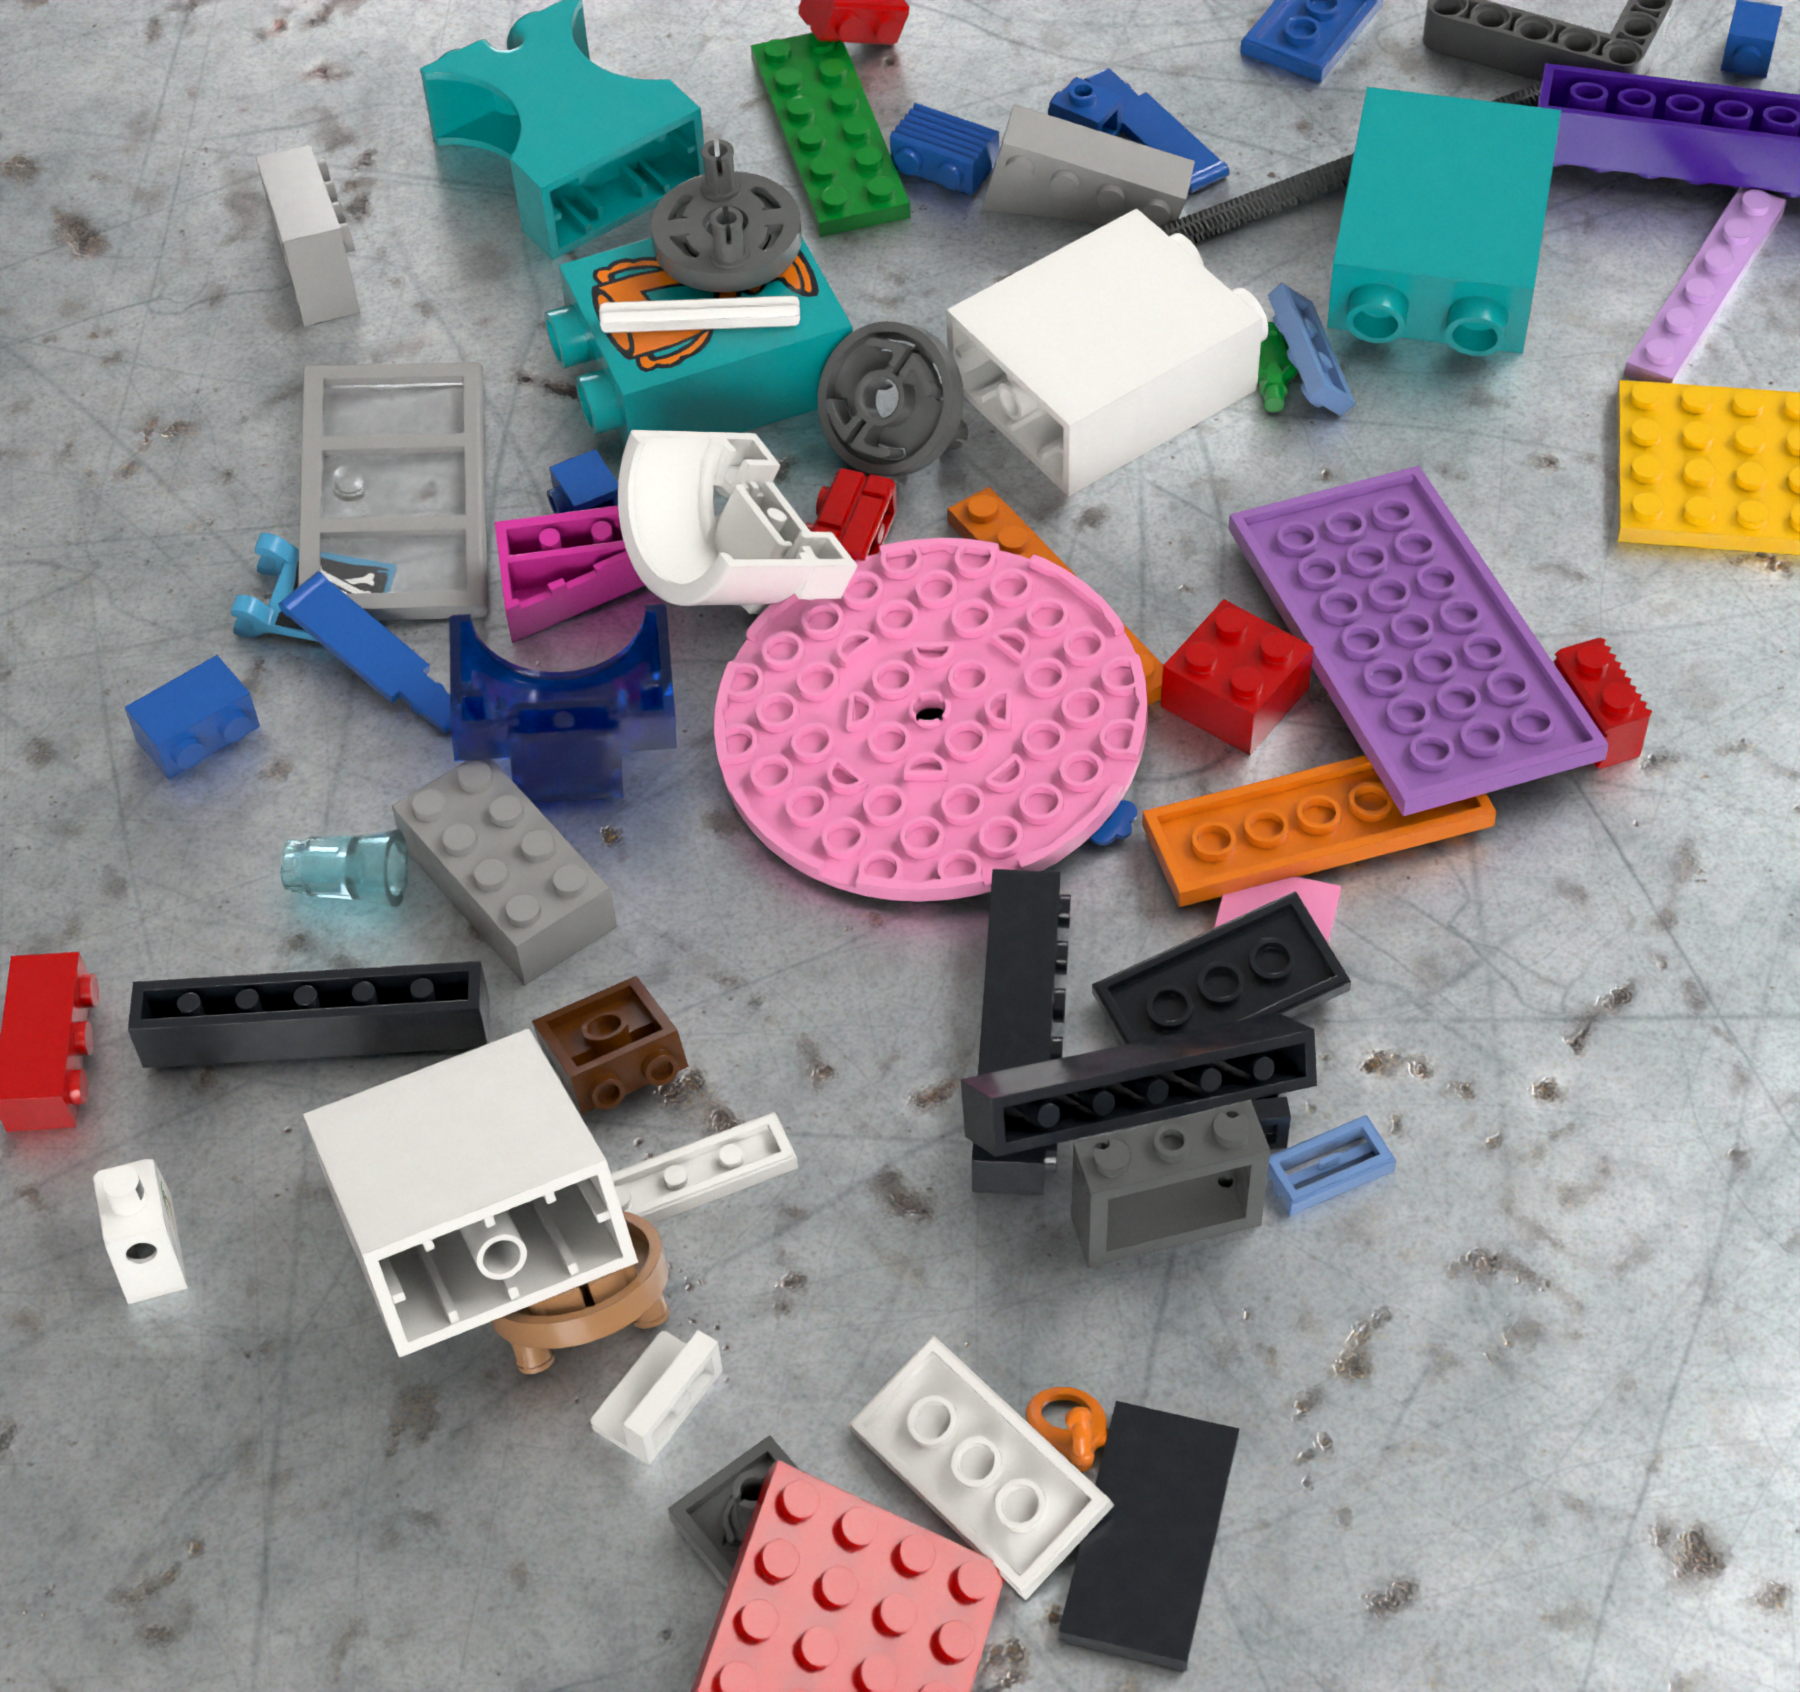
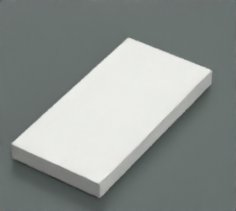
[846,1335,1114,1600]

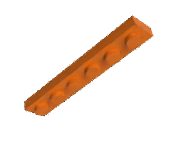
[947,487,1163,706]

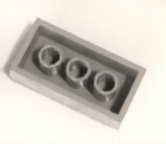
[392,750,617,985]

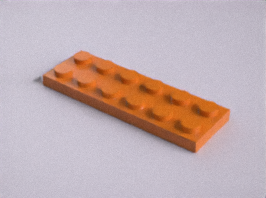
[1142,755,1497,907]

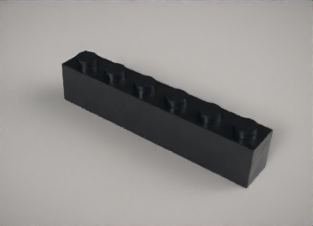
[972,869,1071,1195]
[128,961,490,1068]
[961,1012,1317,1157]

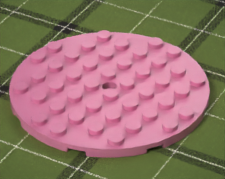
[714,538,1148,902]

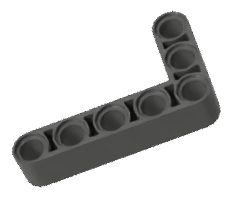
[1422,0,1673,82]

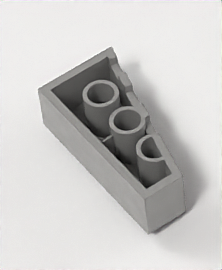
[981,105,1195,226]
[256,145,361,327]

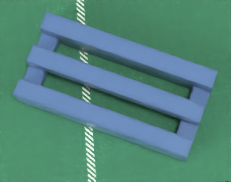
[1267,1115,1396,1216]

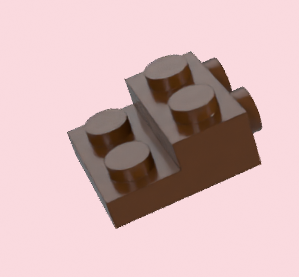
[532,975,689,1114]

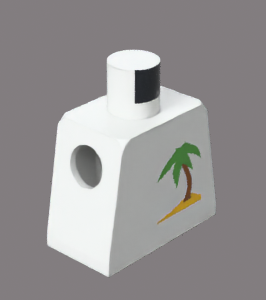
[93,1159,188,1304]

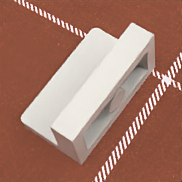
[590,1330,723,1465]

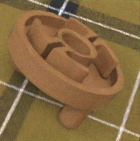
[490,1211,670,1374]

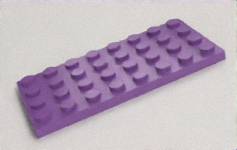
[1229,466,1609,816]

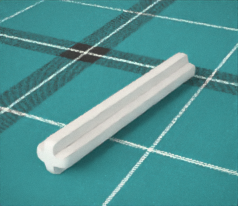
[599,296,800,333]

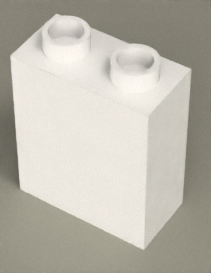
[946,208,1268,497]
[303,1029,638,1358]

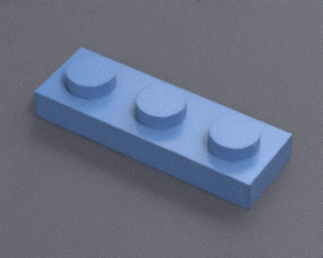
[1268,283,1356,416]

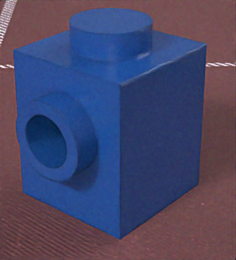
[1048,77,1123,137]
[547,449,618,514]

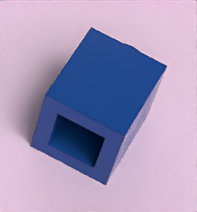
[1720,0,1783,78]

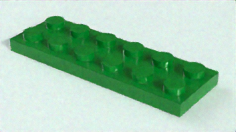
[751,32,911,237]

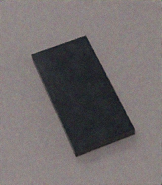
[1092,891,1351,1045]
[1058,1401,1240,1671]

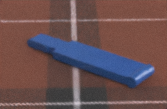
[1084,68,1230,194]
[278,571,469,734]

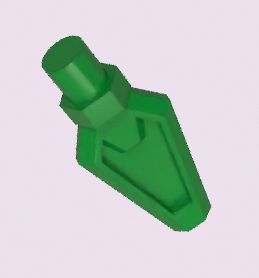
[1258,322,1298,412]

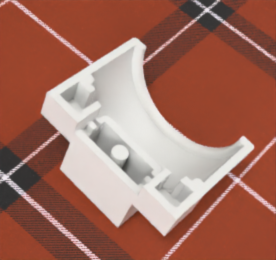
[618,430,858,614]

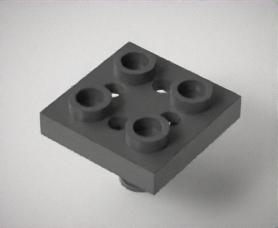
[668,1435,799,1589]

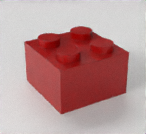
[1161,599,1314,756]

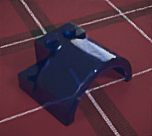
[449,604,677,803]

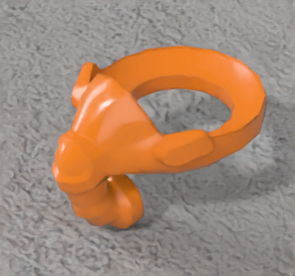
[1026,1387,1109,1474]

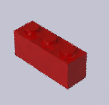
[0,952,99,1132]

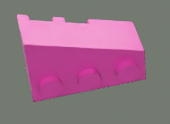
[495,506,645,643]

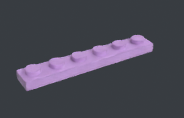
[1624,187,1787,384]

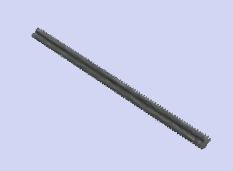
[1158,82,1542,244]

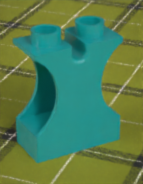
[420,0,705,260]

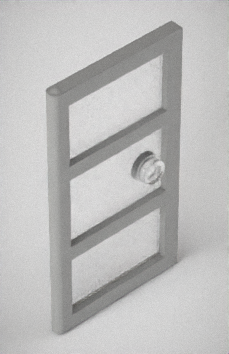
[298,362,488,621]

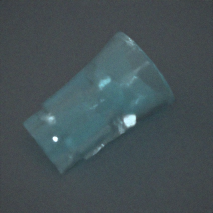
[280,829,409,907]

